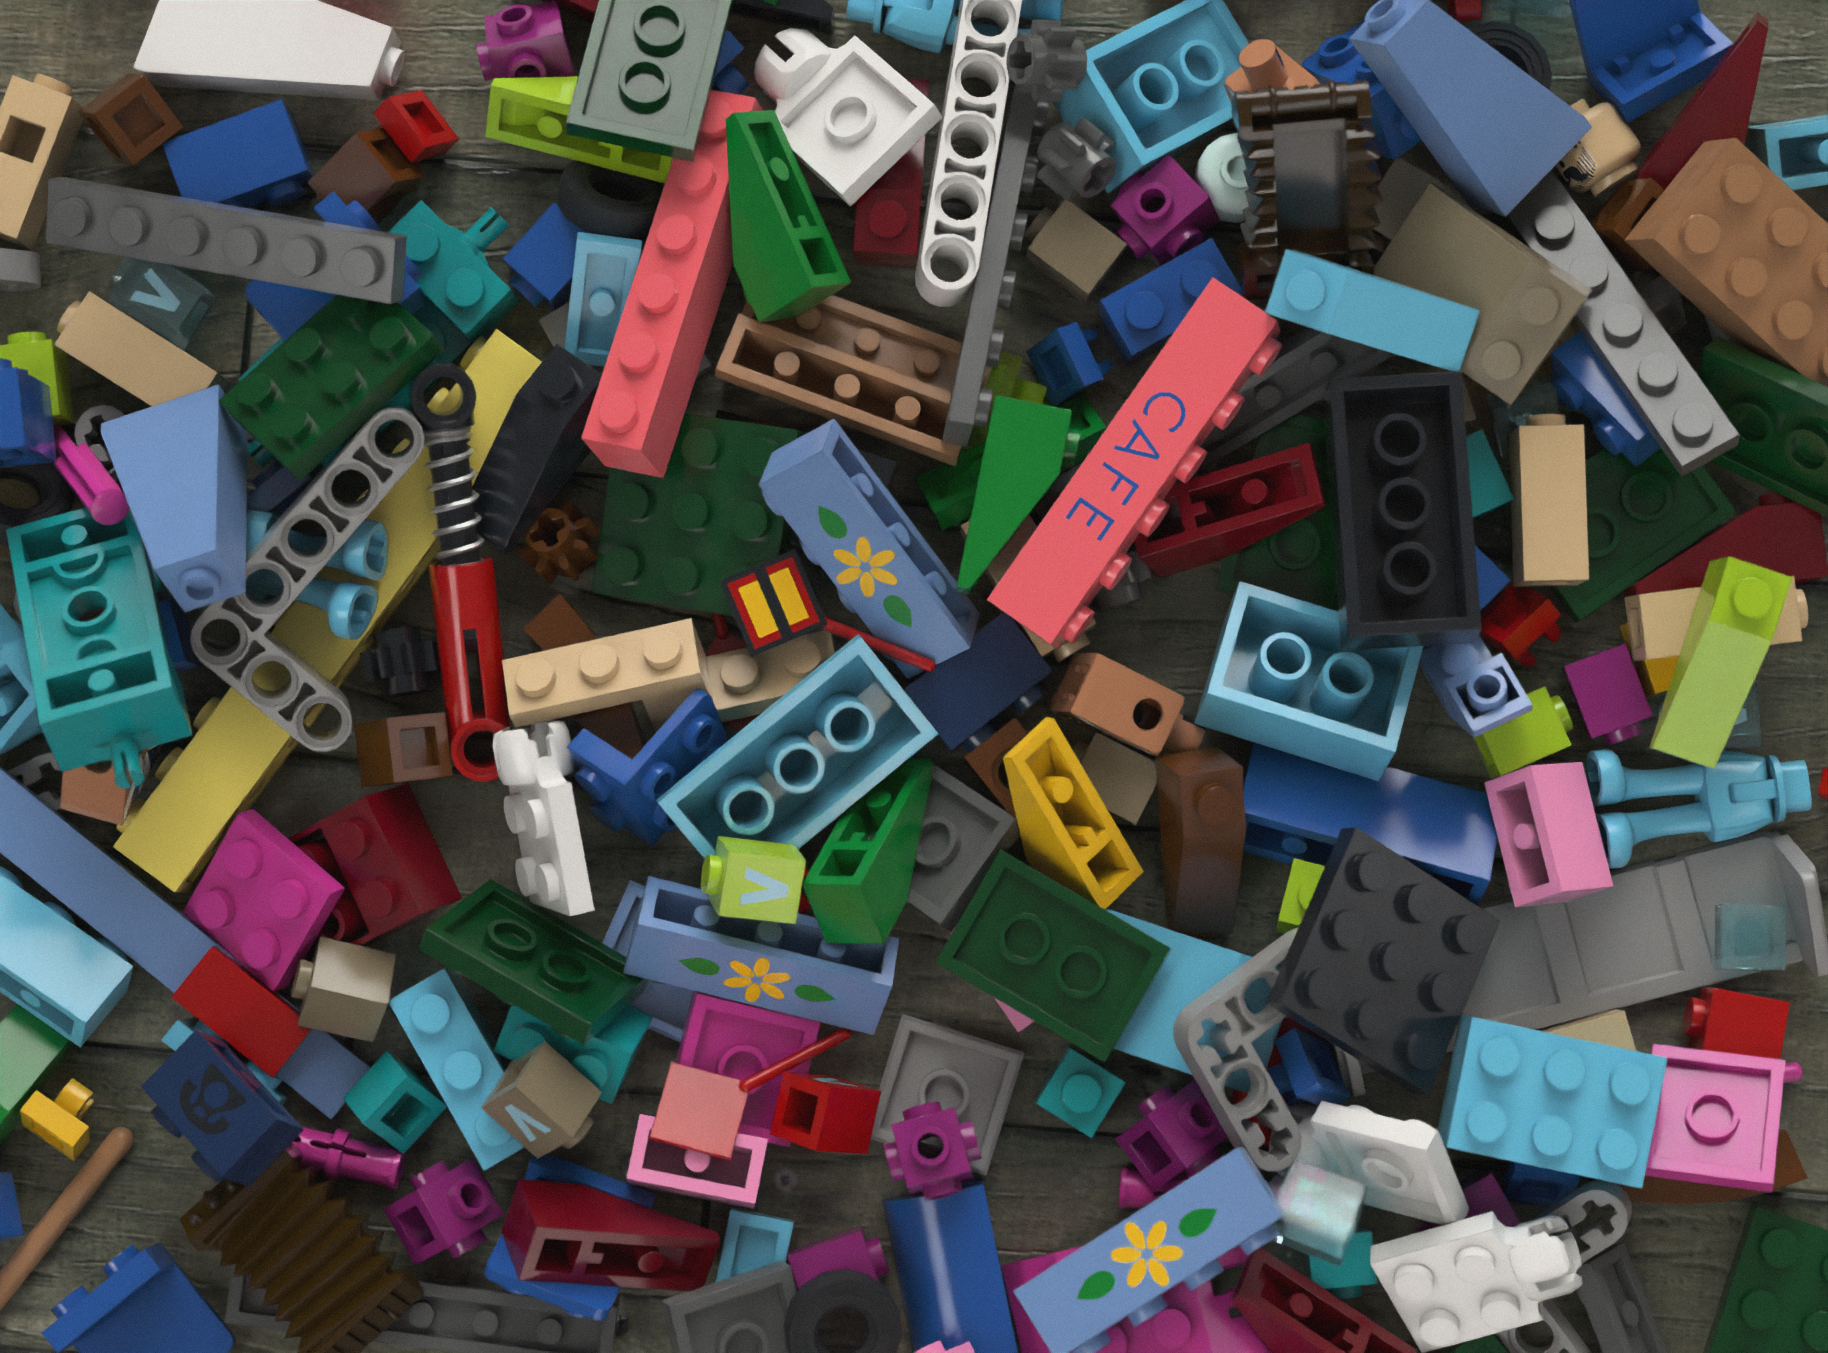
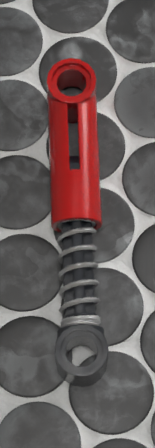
[409,360,512,782]

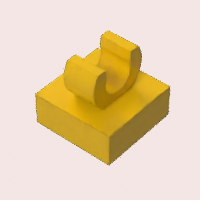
[20,1078,94,1161]

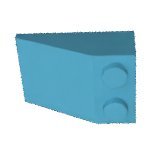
[1053,0,1249,194]
[1105,908,1282,1093]

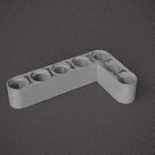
[190,405,425,752]

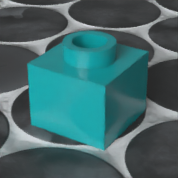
[343,1051,447,1154]
[1301,1226,1377,1299]

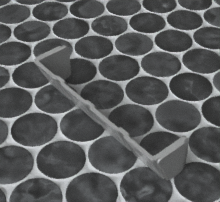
[1327,831,1828,1097]

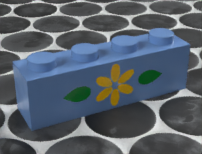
[759,419,980,679]
[623,876,899,1035]
[1013,1147,1287,1353]

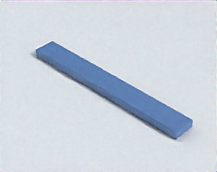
[0,766,372,1119]

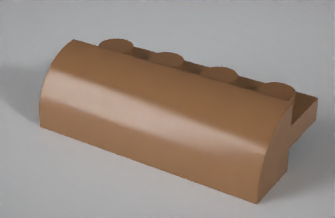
[715,295,994,467]

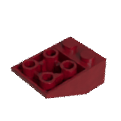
[288,783,462,982]

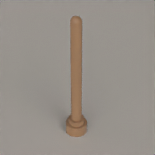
[0,1127,134,1311]

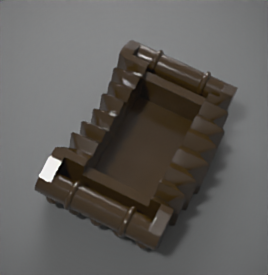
[1231,80,1383,300]
[180,1143,425,1353]

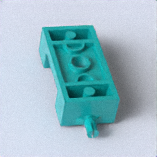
[238,200,520,479]
[6,507,192,789]

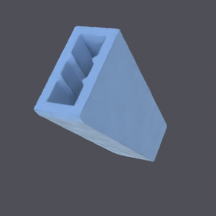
[1349,0,1592,217]
[101,384,247,612]

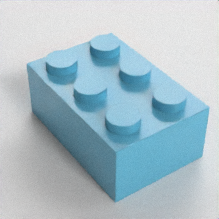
[1194,581,1423,781]
[1438,1015,1667,1188]

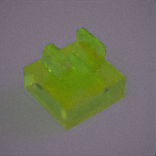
[986,351,1047,423]

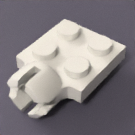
[754,28,943,207]
[492,720,595,916]
[1269,1101,1469,1225]
[1370,1211,1582,1353]

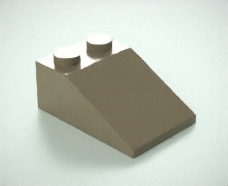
[1374,182,1593,405]

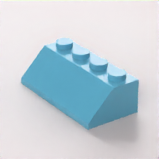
[656,634,938,859]

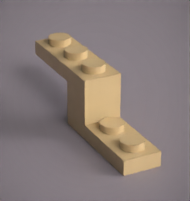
[502,618,836,732]

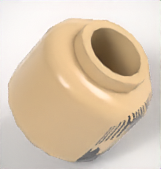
[1555,99,1641,197]

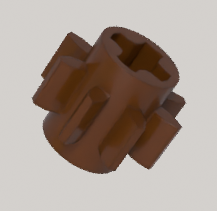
[518,501,601,584]

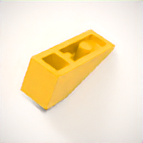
[1003,717,1144,910]

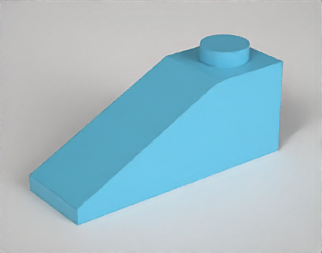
[1265,249,1481,372]

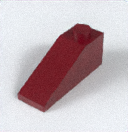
[1637,12,1768,189]
[853,78,930,268]
[1135,443,1326,578]
[1623,493,1828,602]
[502,1179,721,1291]
[1232,1248,1417,1353]

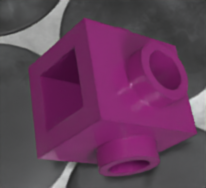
[476,0,575,82]
[1111,154,1220,266]
[1116,1080,1228,1191]
[883,1102,982,1201]
[383,1158,504,1265]

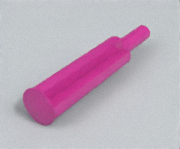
[53,425,129,525]

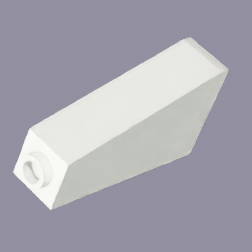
[133,0,405,101]

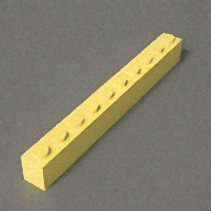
[113,329,542,893]

